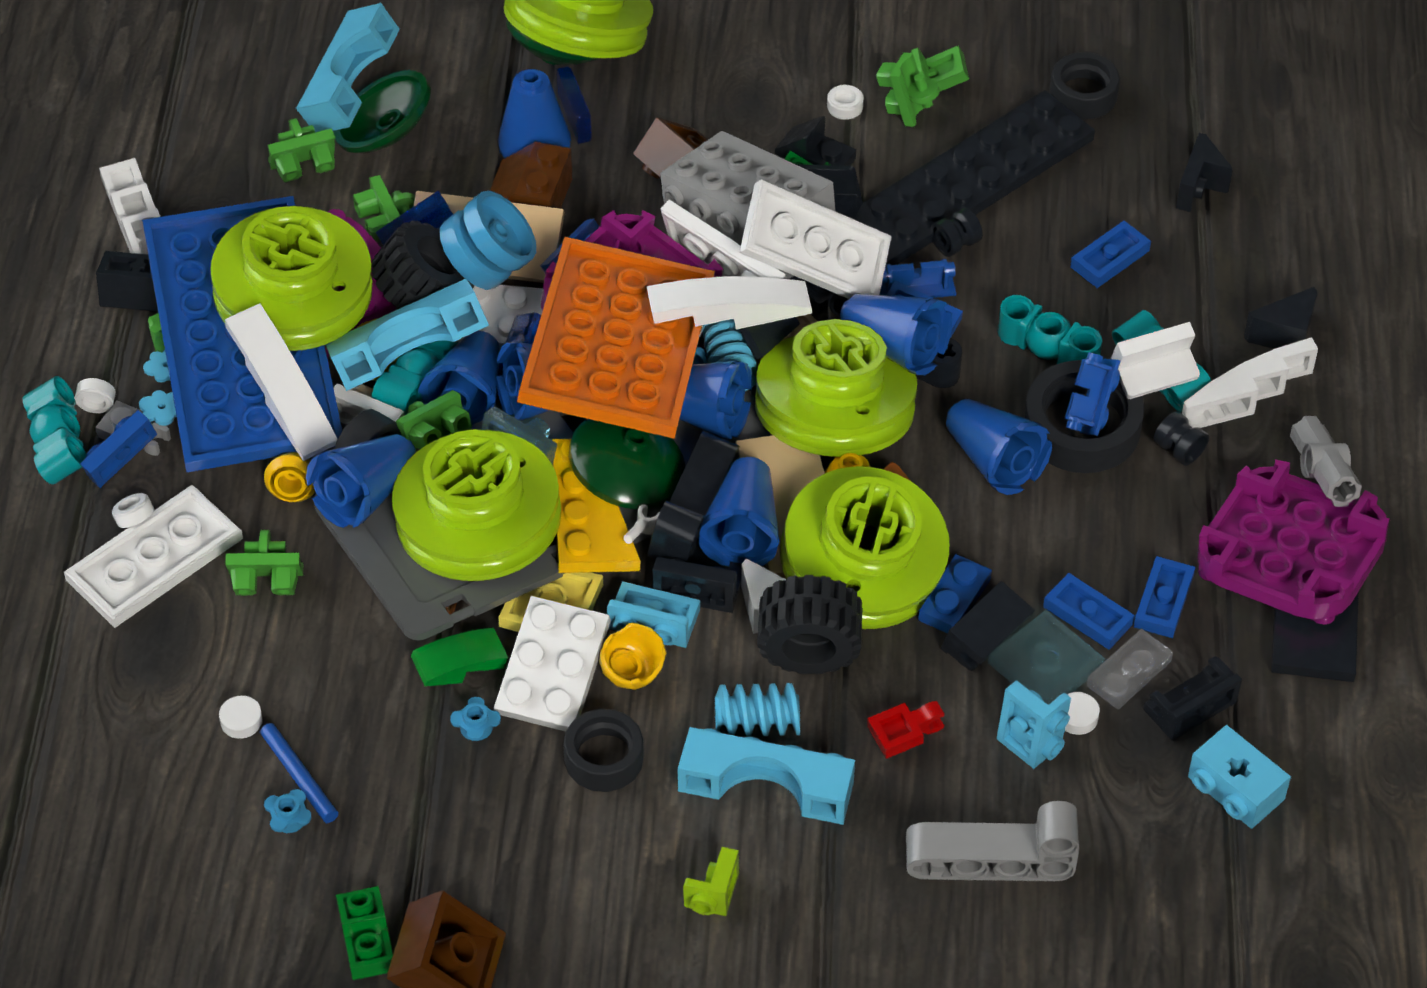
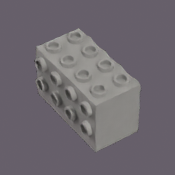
[660,131,836,279]

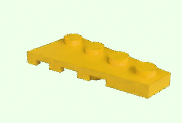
[552,439,641,573]

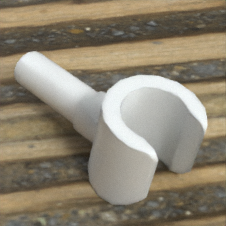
[623,505,660,544]

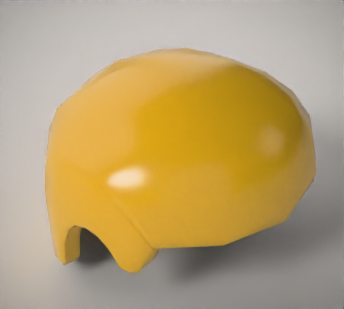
[599,623,667,690]

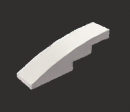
[99,158,160,254]
[647,276,812,330]
[225,303,338,461]
[1182,337,1318,428]

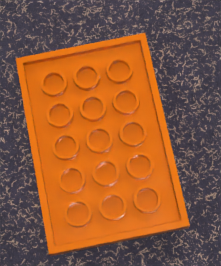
[517,237,715,439]

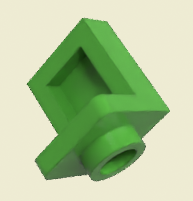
[911,46,969,92]

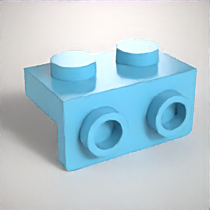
[607,581,700,648]

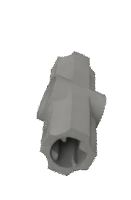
[1290,416,1362,507]

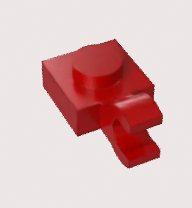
[867,701,944,759]

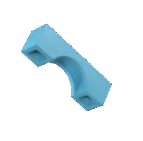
[296,3,400,132]
[325,279,489,391]
[678,727,855,825]

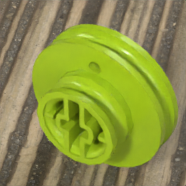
[503,0,653,58]
[211,206,372,351]
[755,319,917,457]
[392,429,561,581]
[780,466,950,629]

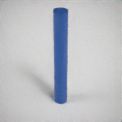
[260,723,339,823]

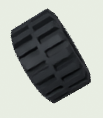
[371,221,475,309]
[757,575,863,675]

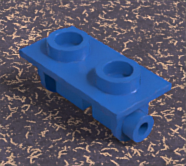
[880,259,956,298]
[1064,352,1120,436]

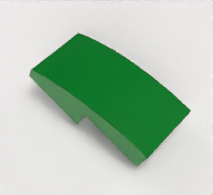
[411,628,508,686]
[336,886,393,980]

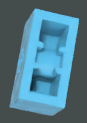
[1188,725,1291,829]

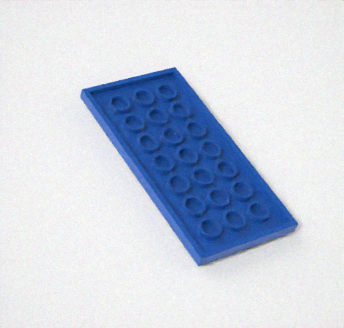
[142,196,342,472]

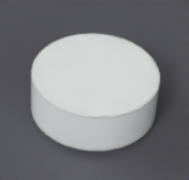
[827,85,863,119]
[74,378,116,413]
[112,493,154,528]
[1065,692,1100,735]
[219,696,262,738]

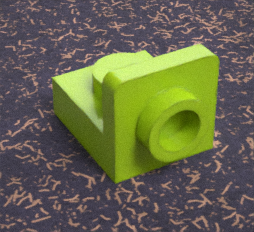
[683,847,739,916]

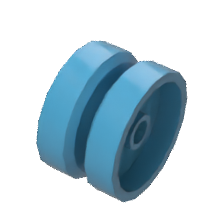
[440,191,537,290]

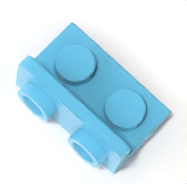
[997,680,1071,769]

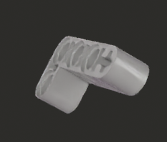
[906,801,1079,881]

